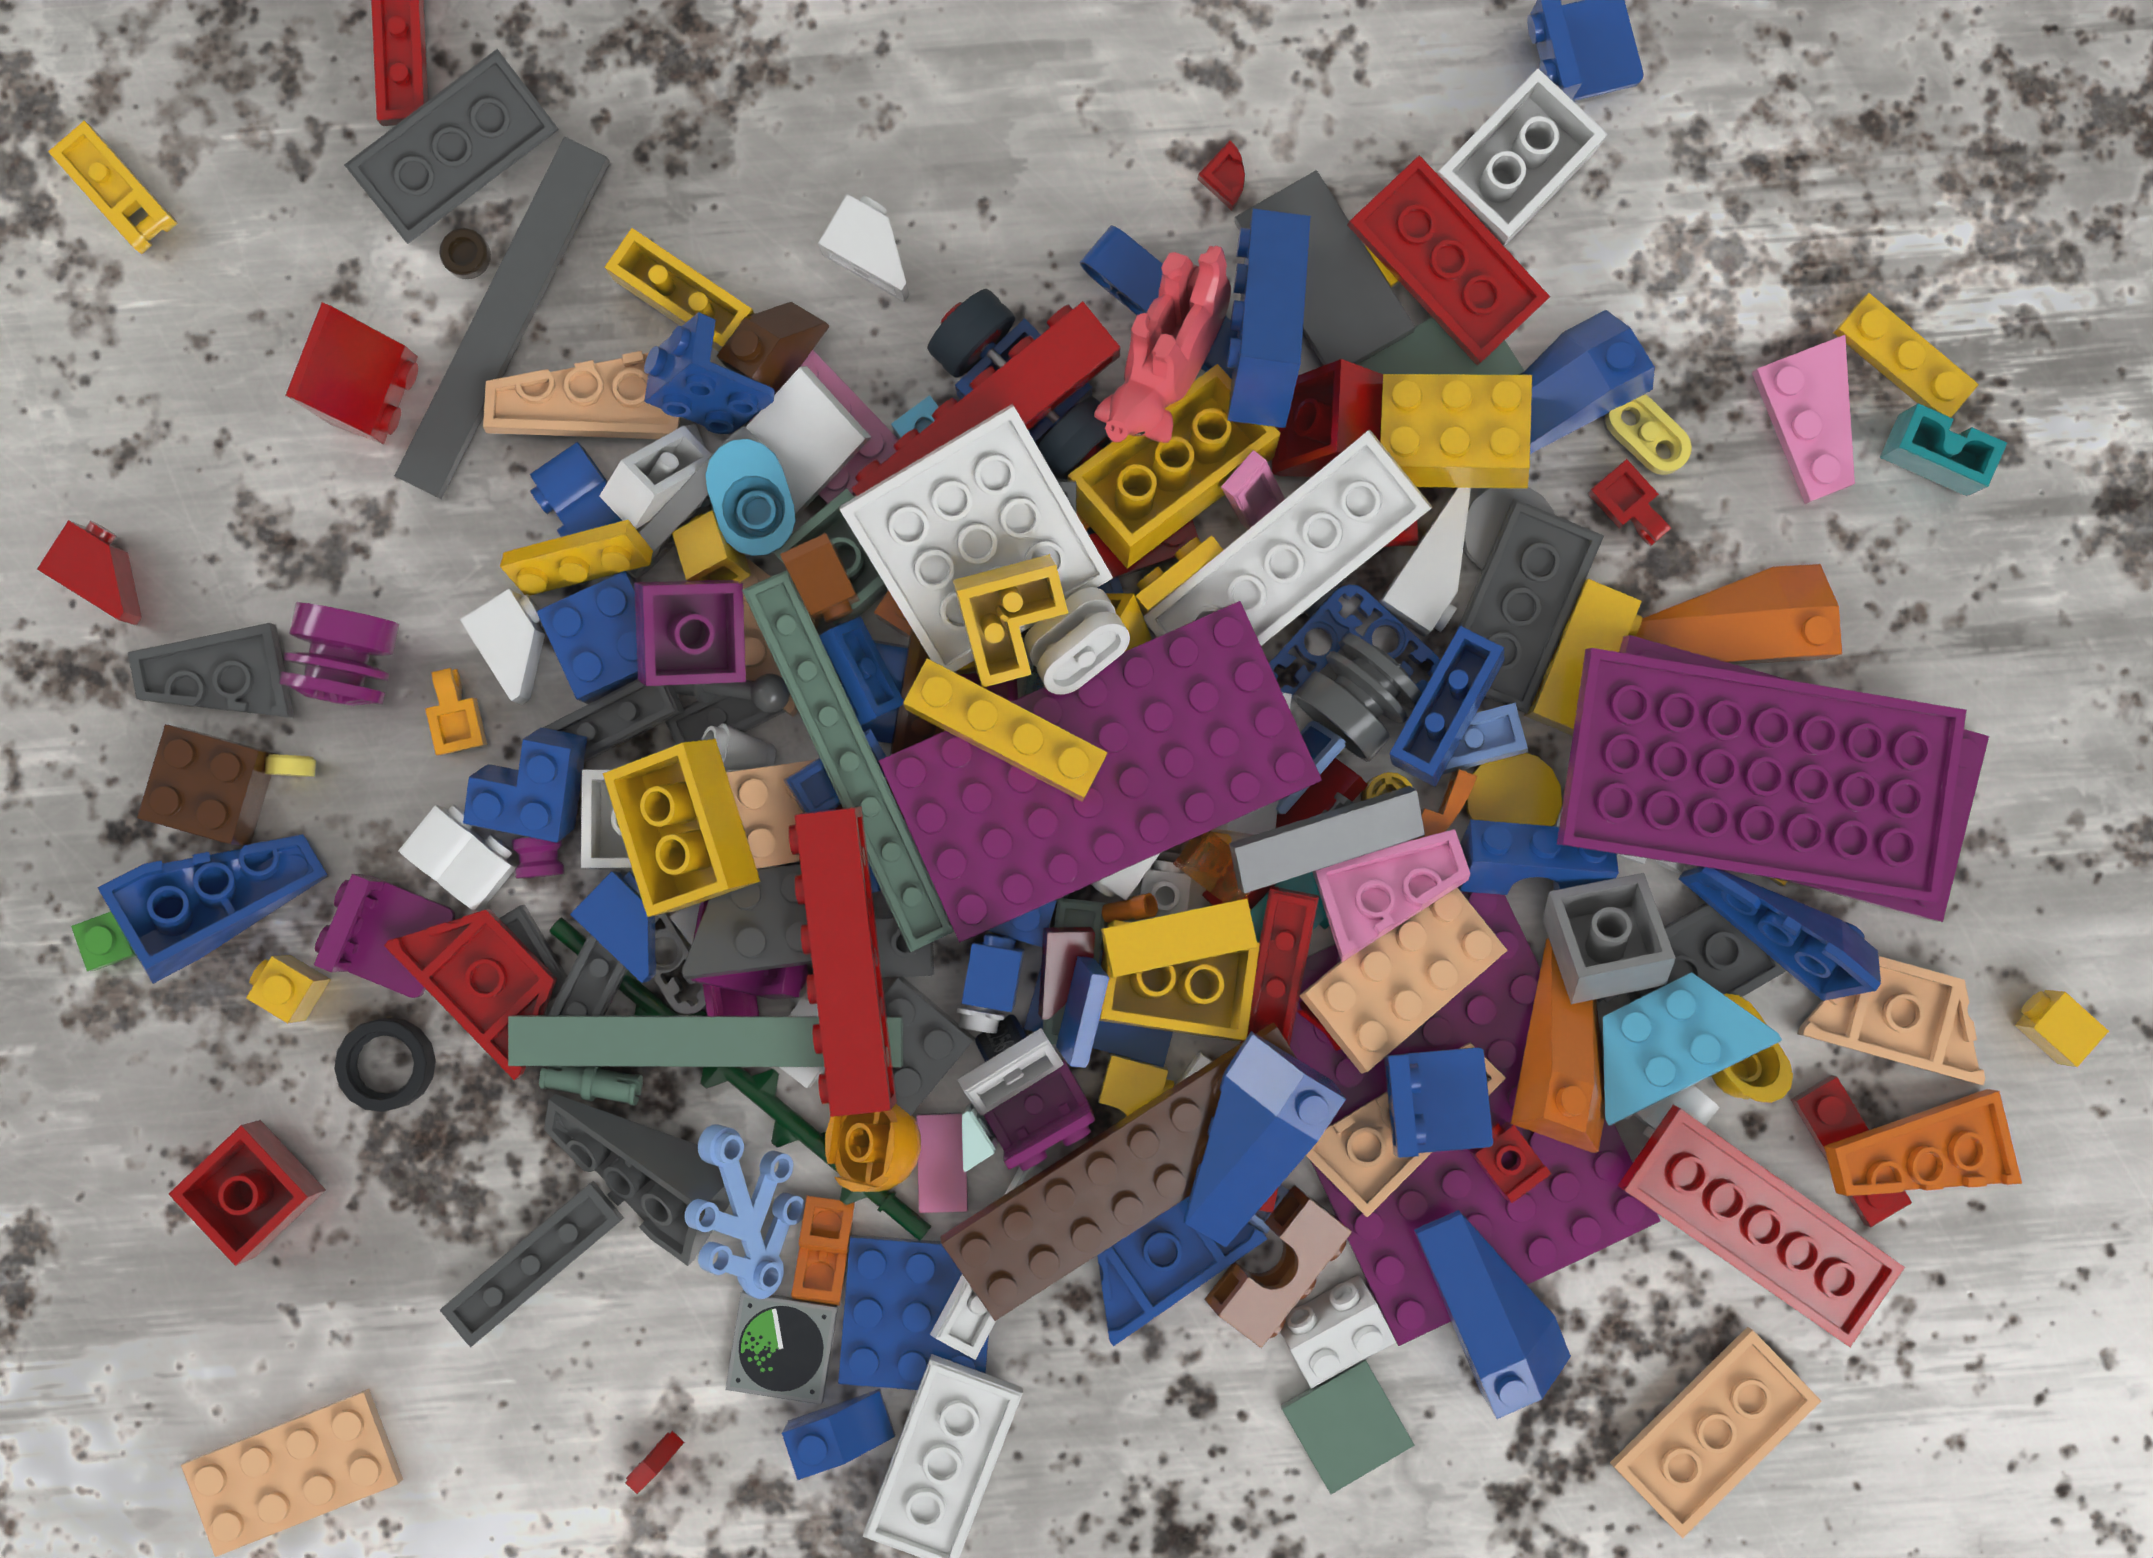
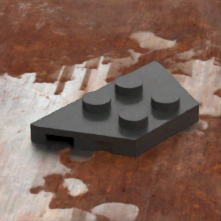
[682,864,812,980]

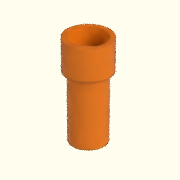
[1102,893,1158,923]

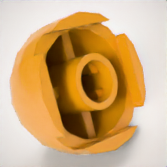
[825,1104,921,1192]

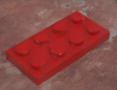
[1347,155,1550,365]

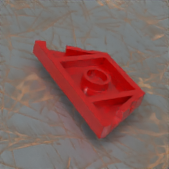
[384,909,557,1080]

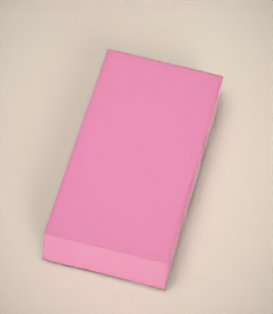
[1221,450,1284,530]
[916,1113,968,1213]

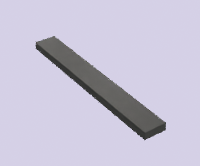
[394,136,610,499]

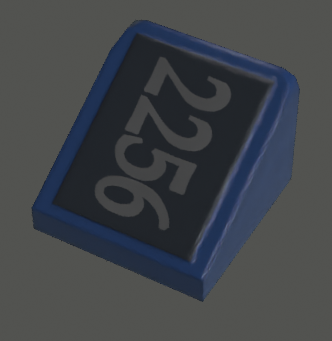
[975,1014,1028,1062]

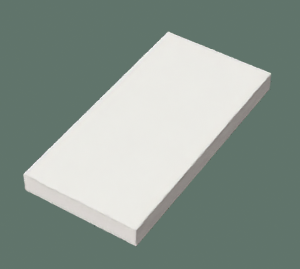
[863,1354,1023,1558]

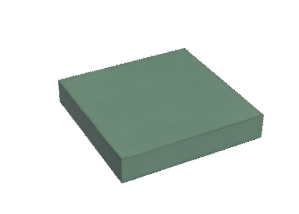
[1281,1359,1415,1494]

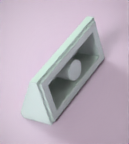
[962,1103,998,1172]

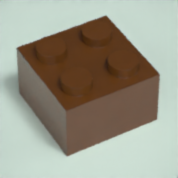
[137,724,276,845]

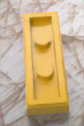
[1101,899,1258,978]

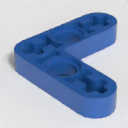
[1269,584,1441,698]

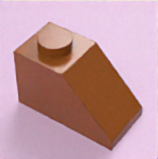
[780,533,860,623]

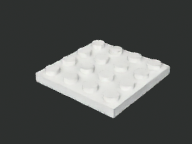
[839,404,1113,672]

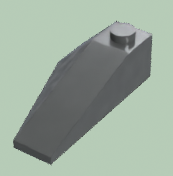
[544,1094,730,1266]

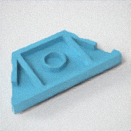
[1603,972,1782,1126]

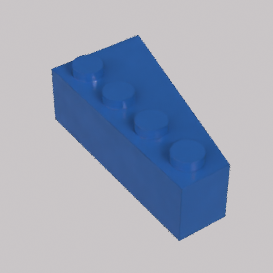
[1227,209,1311,428]

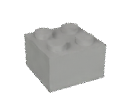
[1543,873,1676,1004]

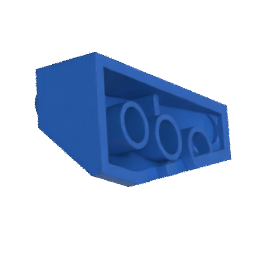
[1678,867,1881,1001]

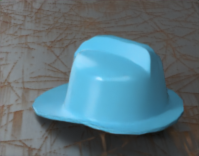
[705,439,796,556]

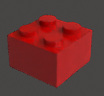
[168,1120,326,1266]

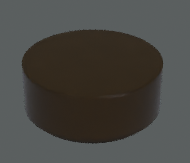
[439,228,491,279]

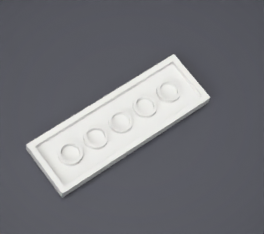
[1143,430,1433,646]

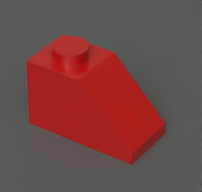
[37,520,142,626]

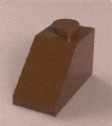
[716,302,829,395]

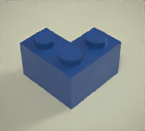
[463,727,587,843]

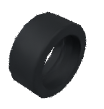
[334,1018,436,1112]

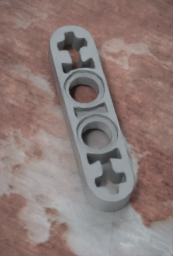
[629,427,761,578]

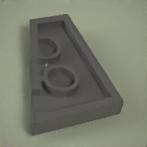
[128,623,294,718]

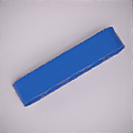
[1079,225,1237,379]

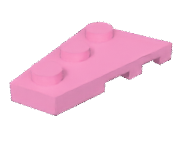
[1752,335,1855,504]
[1313,829,1471,962]

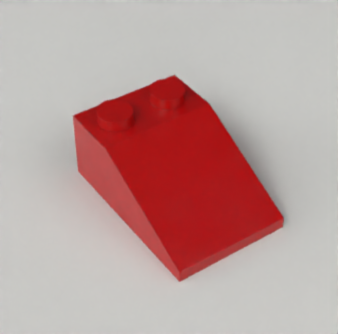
[285,302,418,444]

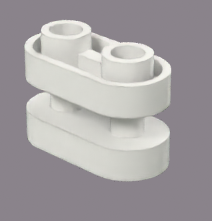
[1024,587,1130,695]

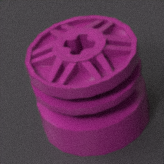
[279,602,399,706]

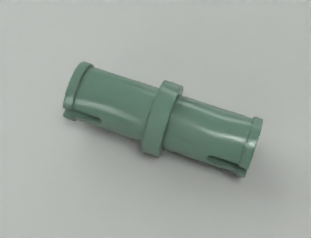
[539,1066,643,1106]

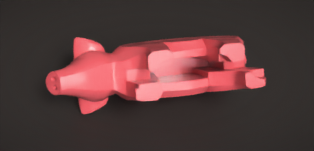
[1094,246,1231,443]

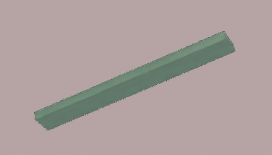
[742,570,954,952]
[508,1015,903,1067]

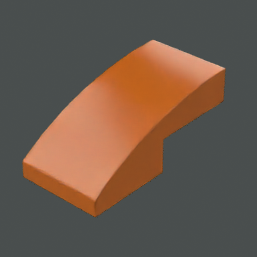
[1406,769,1477,842]
[791,1196,855,1306]

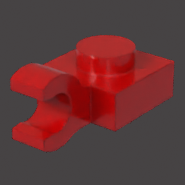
[1588,459,1671,547]

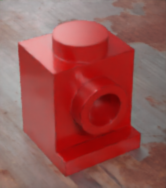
[1469,1121,1552,1203]

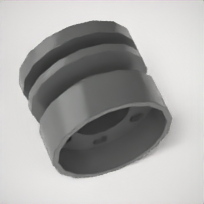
[1292,633,1422,762]

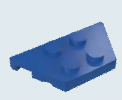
[1097,1196,1267,1347]

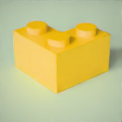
[953,554,1068,688]

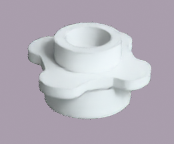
[956,1005,1005,1033]

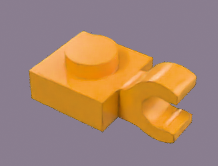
[425,668,487,755]

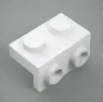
[1280,1275,1396,1389]

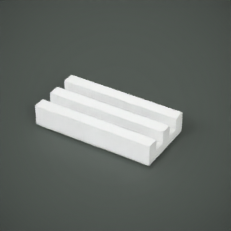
[957,1028,1064,1115]

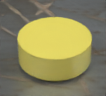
[265,754,316,777]

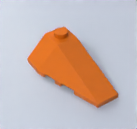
[1635,564,1842,665]
[1511,938,1605,1153]

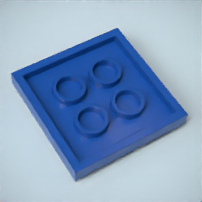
[838,1235,989,1390]

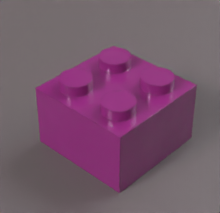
[635,580,746,686]

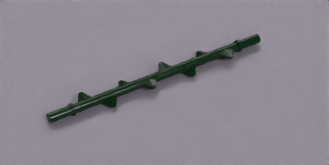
[549,917,932,1241]

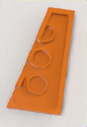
[1824,1089,2022,1196]

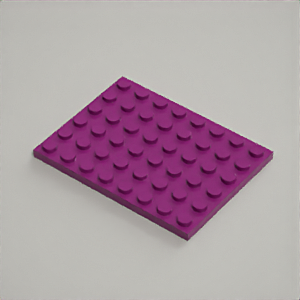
[1290,887,1661,1346]

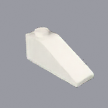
[1379,488,1471,637]

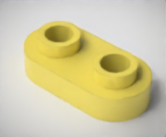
[1605,394,1692,475]

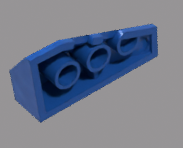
[1521,310,1655,454]
[97,834,328,984]
[1184,1031,1346,1247]
[1414,1210,1571,1419]

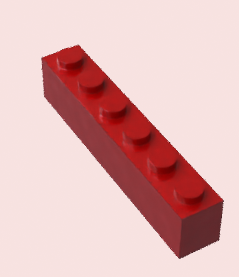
[851,301,1120,496]
[789,806,897,1117]

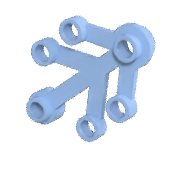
[685,1124,805,1299]

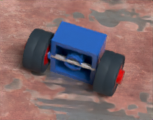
[927,289,1111,479]

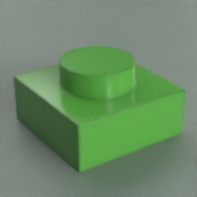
[71,911,136,971]

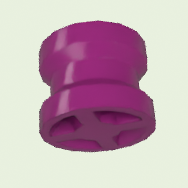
[512,837,565,879]

